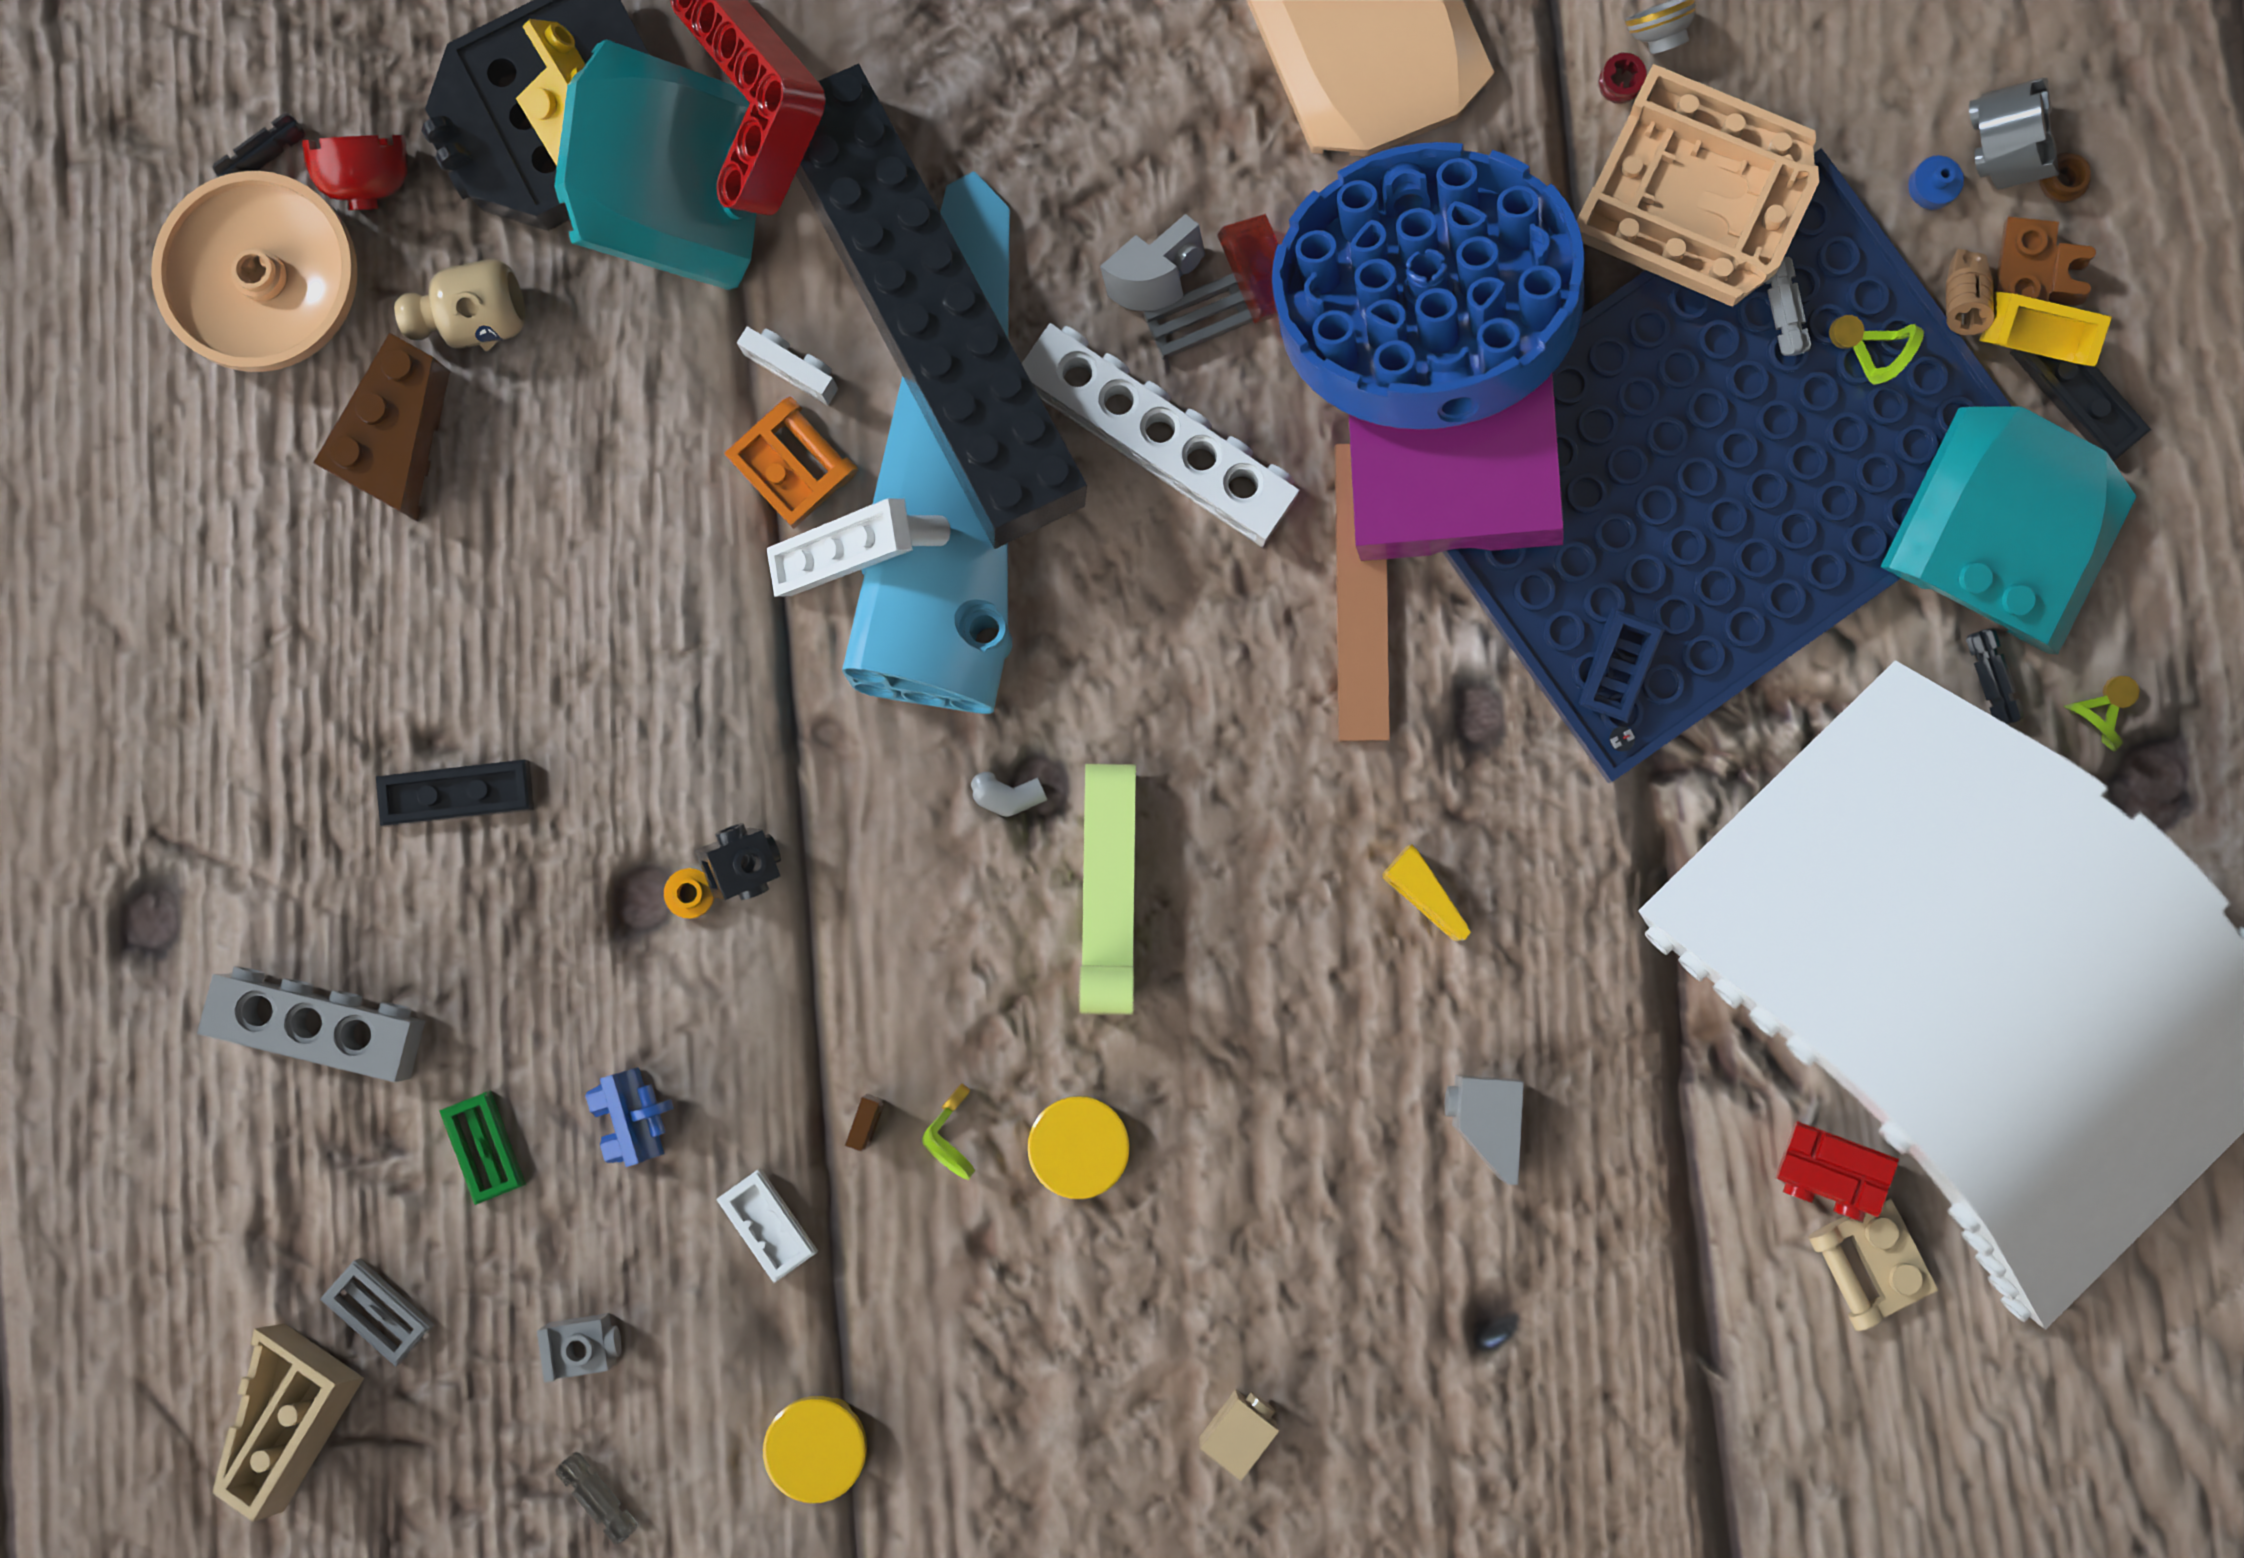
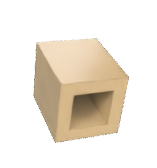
[1199,1389,1279,1481]

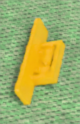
[516,19,586,166]

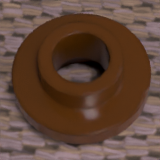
[2039,153,2091,203]

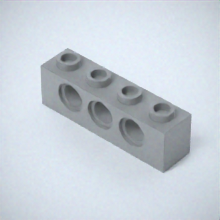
[197,966,425,1082]

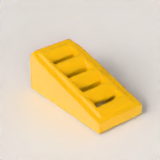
[1381,844,1471,941]

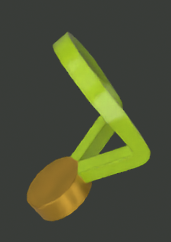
[1829,315,1924,385]
[2063,676,2140,752]
[922,1083,975,1180]

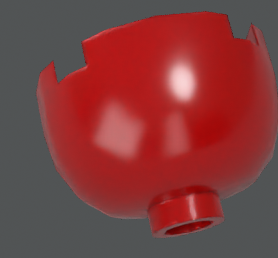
[302,135,408,211]

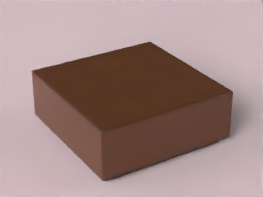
[845,1094,885,1152]

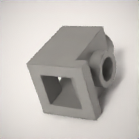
[537,1313,621,1382]

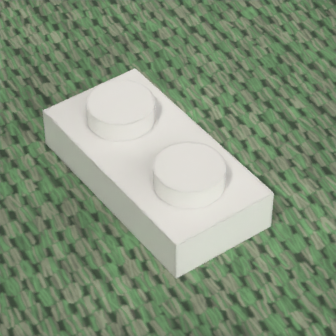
[737,326,838,406]

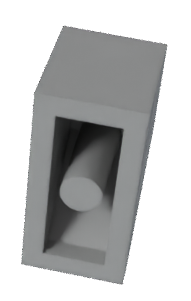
[1445,1075,1524,1185]

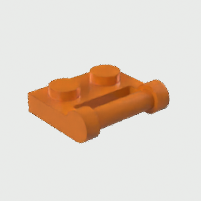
[724,396,859,529]

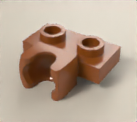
[1994,217,2096,306]

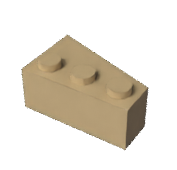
[212,1324,364,1522]

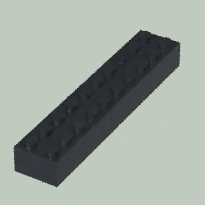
[796,63,1087,549]

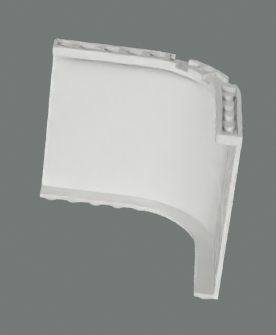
[1638,660,2244,1330]

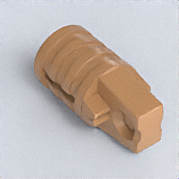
[1946,249,1994,335]

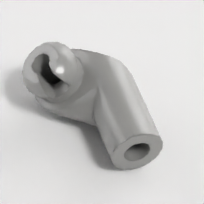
[971,772,1047,817]

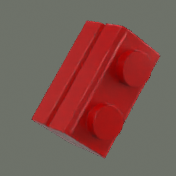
[1775,1121,1899,1223]

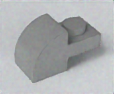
[1100,214,1205,311]

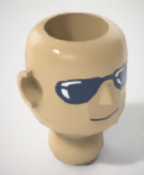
[394,259,526,351]

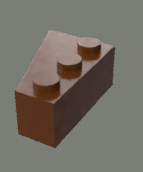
[313,332,450,522]

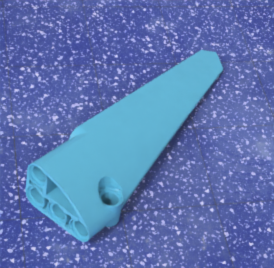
[842,171,1012,714]

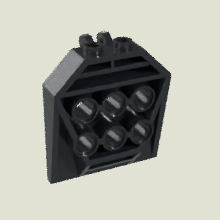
[421,0,649,231]

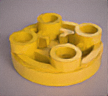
[1028,1095,1129,1199]
[763,1396,867,1503]

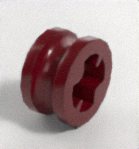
[1598,52,1647,104]

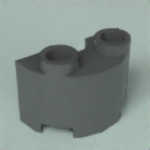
[1969,77,2059,190]

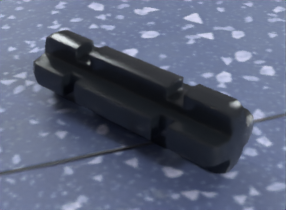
[212,112,305,177]
[1966,628,2024,725]

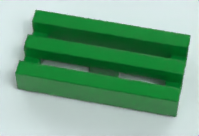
[439,1091,527,1205]

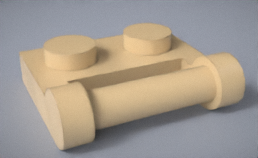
[1808,1197,1938,1331]

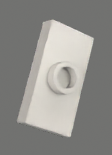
[716,1168,818,1283]

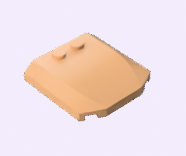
[1247,0,1494,157]
[1576,64,1819,307]

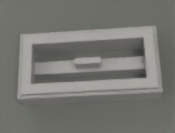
[320,1258,435,1367]

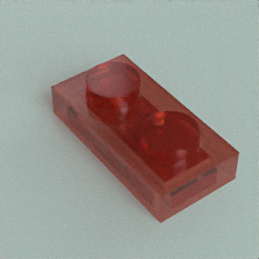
[1217,214,1279,324]

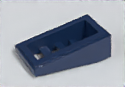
[1578,607,1665,722]

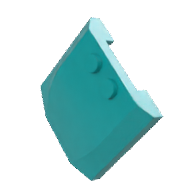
[555,39,757,290]
[1880,406,2137,655]

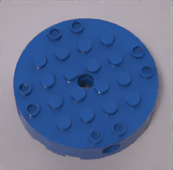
[1272,142,1584,429]

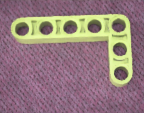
[1080,764,1136,1014]

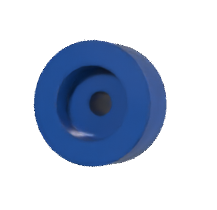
[1908,155,1964,210]

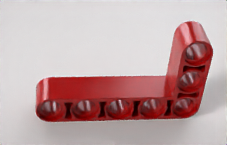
[670,0,825,215]

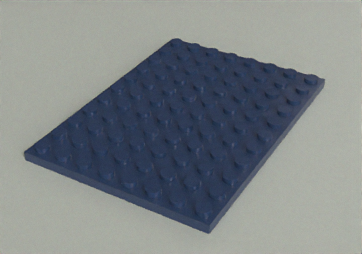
[1442,148,2012,783]

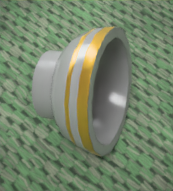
[1624,0,1696,54]

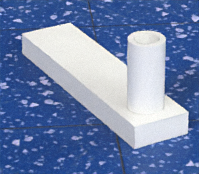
[767,498,950,597]

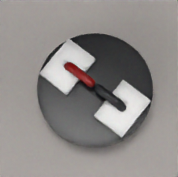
[1609,726,1635,752]

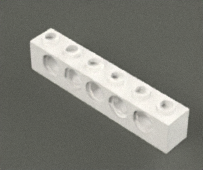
[1022,323,1299,548]

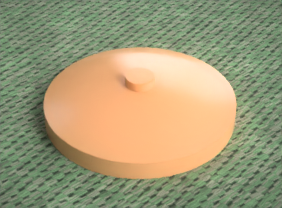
[151,171,358,372]

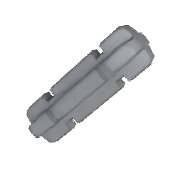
[1766,257,1811,356]

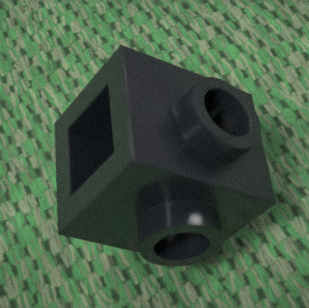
[695,823,781,900]

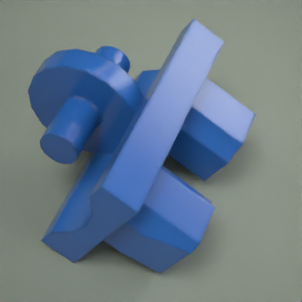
[585,1067,674,1167]

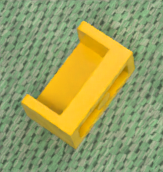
[1979,292,2112,367]

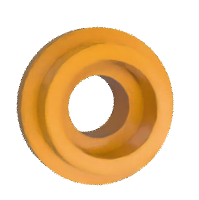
[664,868,715,919]

